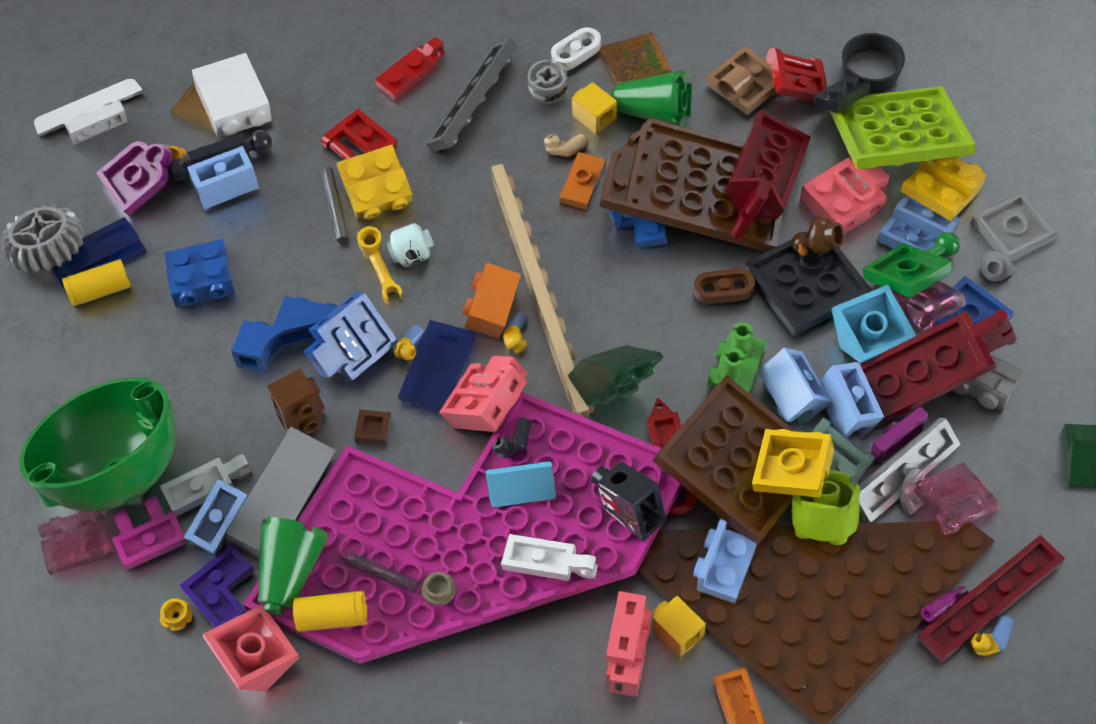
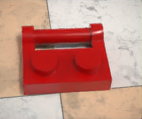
[766,48,827,102]
[321,109,398,160]

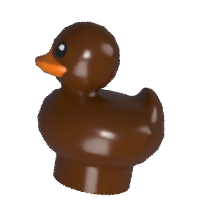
[792,216,844,256]

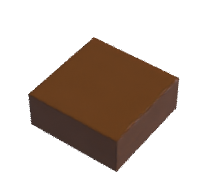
[354,410,392,446]

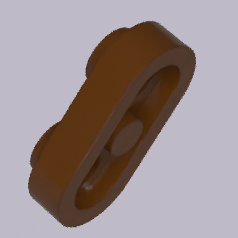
[693,268,755,304]

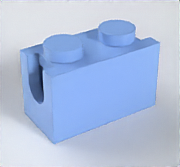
[187,146,259,209]
[758,348,832,425]
[820,362,884,438]
[184,479,248,557]

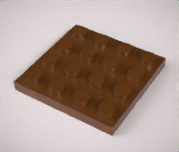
[652,375,796,546]

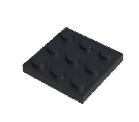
[744,231,872,336]

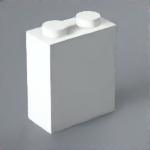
[192,53,272,138]

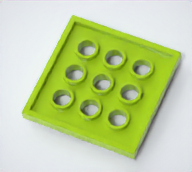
[830,86,976,170]

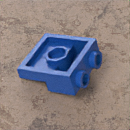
[164,239,235,307]

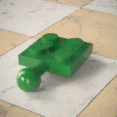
[863,232,960,298]

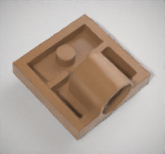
[706,46,776,115]

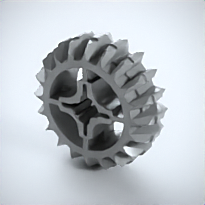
[1,203,84,274]

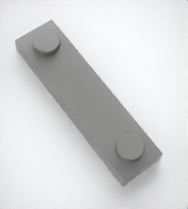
[859,418,961,523]

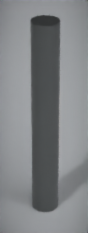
[322,167,349,244]

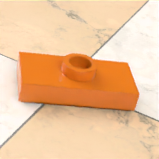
[559,152,606,210]
[712,667,766,724]

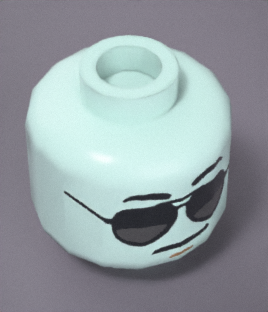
[387,223,434,267]

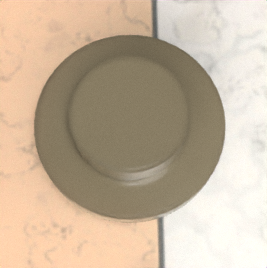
[422,572,456,606]

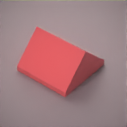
[203,604,299,691]

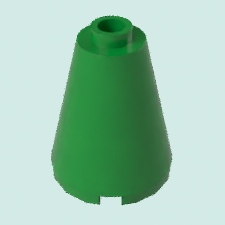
[611,70,693,127]
[258,517,328,615]

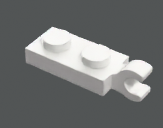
[160,454,252,517]
[501,534,598,581]

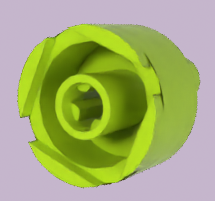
[791,470,860,545]

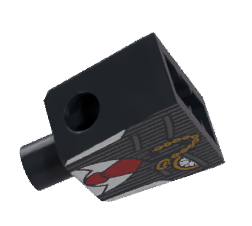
[591,462,666,542]

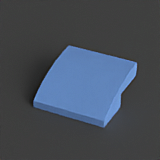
[877,195,961,251]

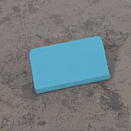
[485,461,556,507]

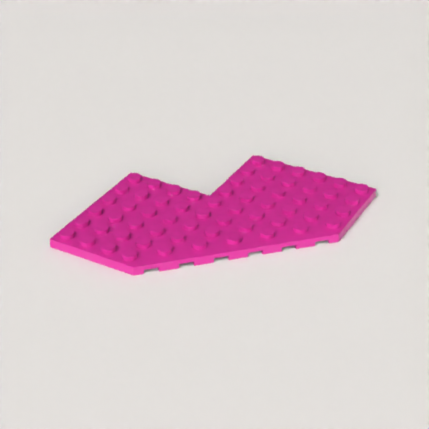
[243,392,683,664]

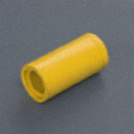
[62,259,131,307]
[293,591,367,632]

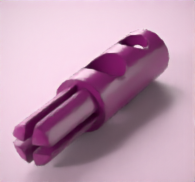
[921,586,969,622]

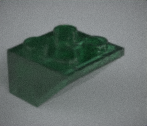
[568,345,664,406]

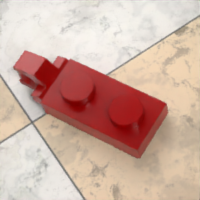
[374,37,445,101]

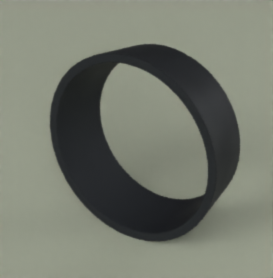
[842,33,905,92]

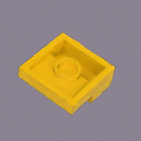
[337,145,413,220]
[900,158,987,221]
[752,429,834,498]

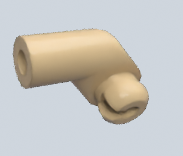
[544,133,589,157]

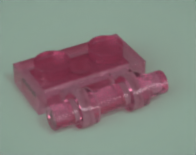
[38,511,115,575]

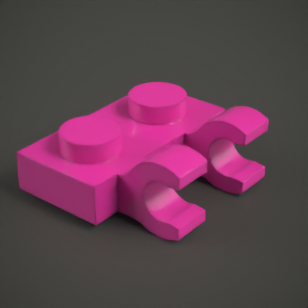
[112,496,188,571]

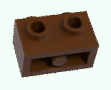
[266,368,325,434]

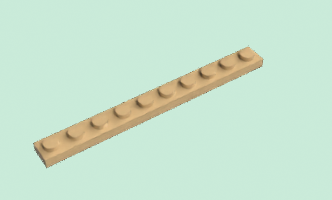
[491,164,594,419]

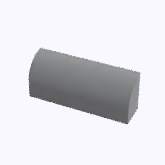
[225,427,336,560]

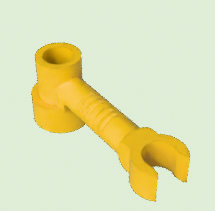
[357,226,403,305]

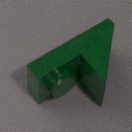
[1062,424,1096,488]

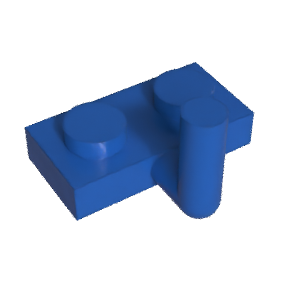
[608,209,667,248]

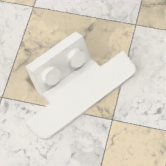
[34,79,143,144]

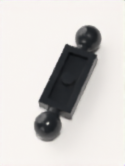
[167,130,272,182]

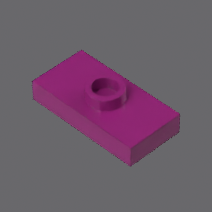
[871,406,928,465]

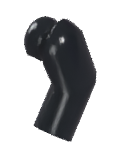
[493,418,532,458]

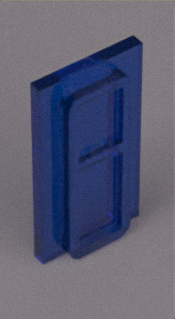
[51,217,147,292]
[398,320,477,412]

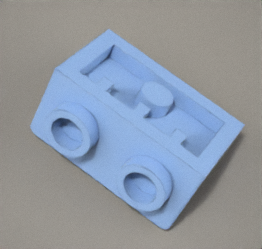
[693,519,757,603]

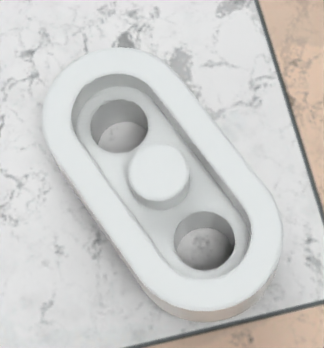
[551,27,601,70]

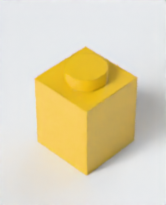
[572,82,617,135]
[652,596,706,658]

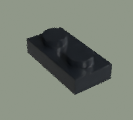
[813,76,870,113]

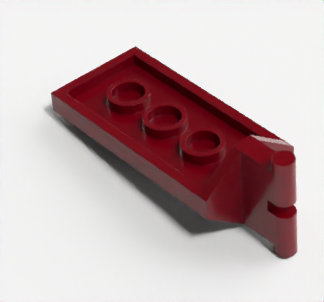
[726,109,811,239]
[860,309,1017,428]

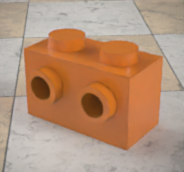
[462,262,521,339]

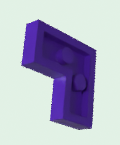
[179,544,255,628]

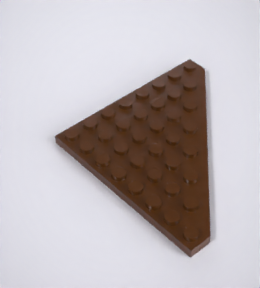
[636,520,995,724]

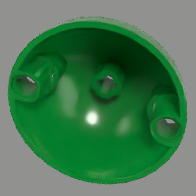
[19,377,176,512]

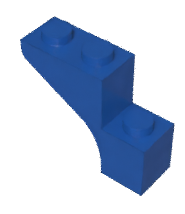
[231,296,337,373]

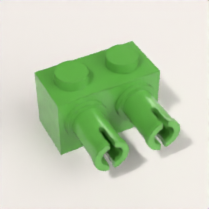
[707,322,766,395]

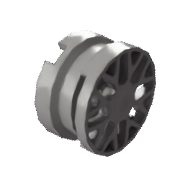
[528,59,568,105]

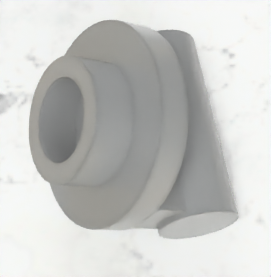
[980,251,1017,282]

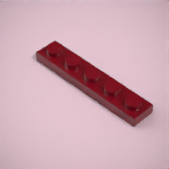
[917,535,1065,663]

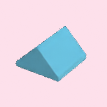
[832,285,916,363]

